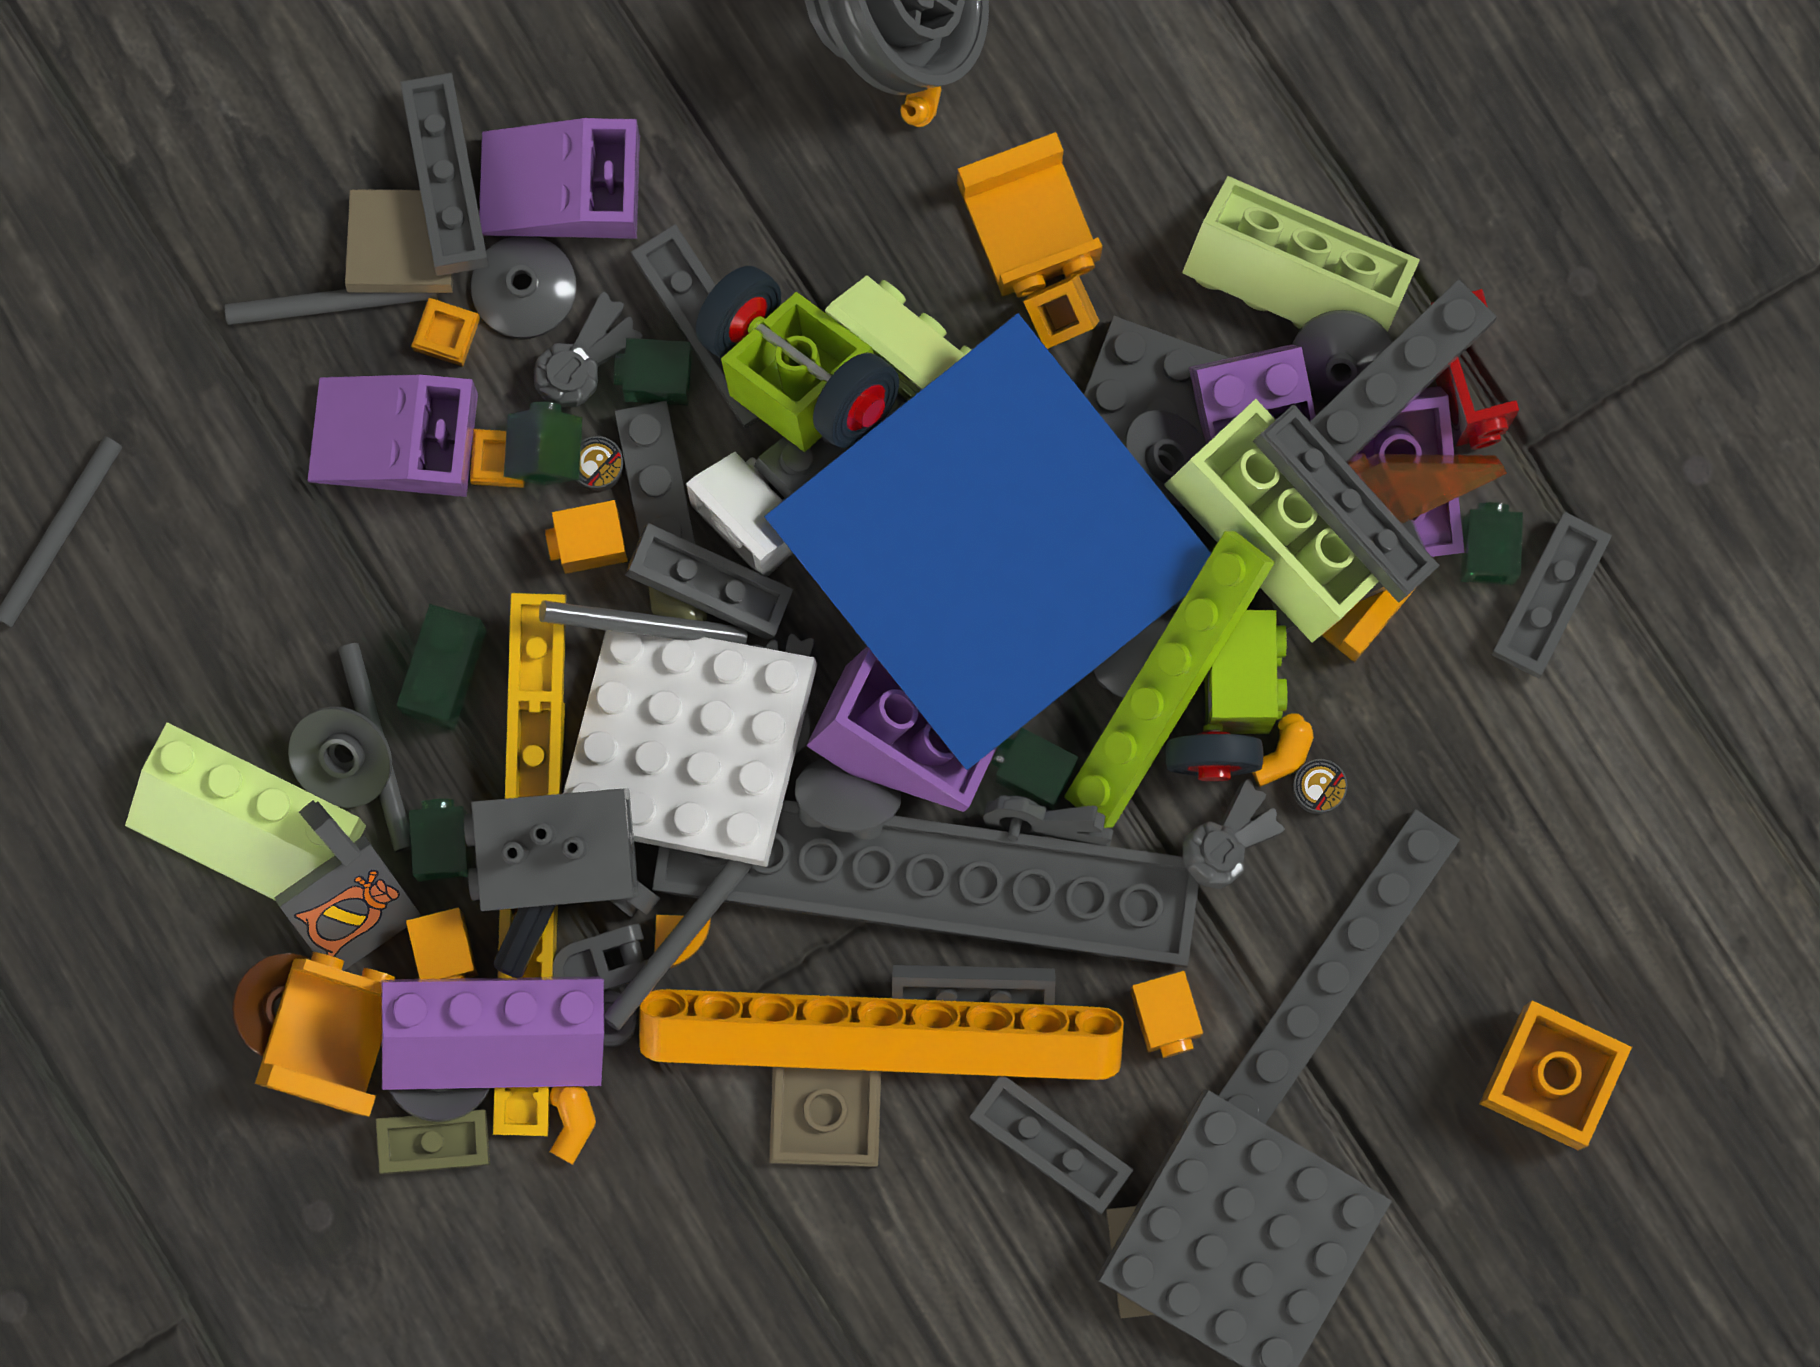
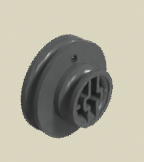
[805,0,989,95]

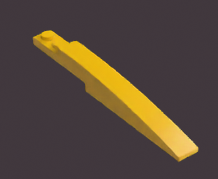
[493,593,566,1136]

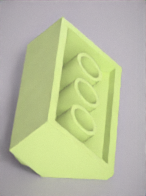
[1182,176,1420,332]
[825,275,971,401]
[1164,399,1379,643]
[125,722,366,901]

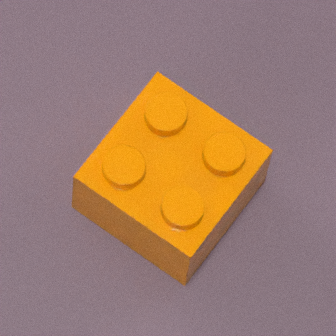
[1479,1000,1632,1150]

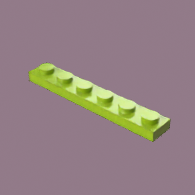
[1064,531,1275,828]

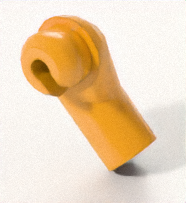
[900,86,942,127]
[1252,713,1314,787]
[549,1086,596,1165]

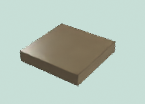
[345,190,453,293]
[769,1067,881,1167]

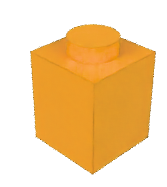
[1023,273,1099,349]
[545,500,628,574]
[406,907,479,979]
[1130,970,1203,1058]

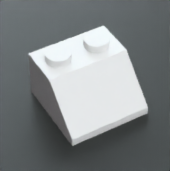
[686,452,793,577]

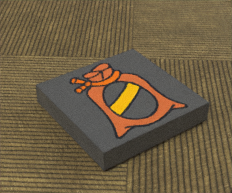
[274,835,422,971]

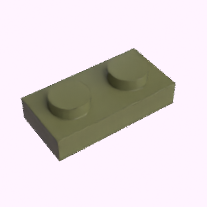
[376,1110,490,1174]

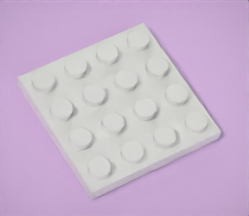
[563,630,817,867]

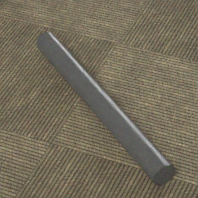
[225,289,438,325]
[0,436,123,628]
[539,600,748,645]
[338,643,415,853]
[604,860,754,1031]

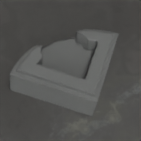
[299,800,361,868]

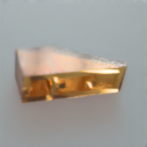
[1347,453,1507,523]

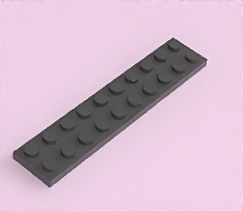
[653,800,1199,968]

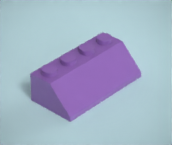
[381,977,604,1090]

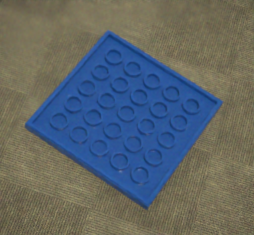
[764,313,1211,771]

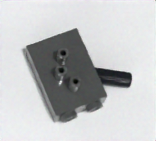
[464,788,639,978]

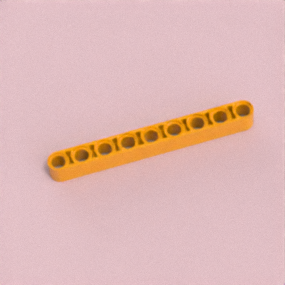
[639,989,1124,1080]

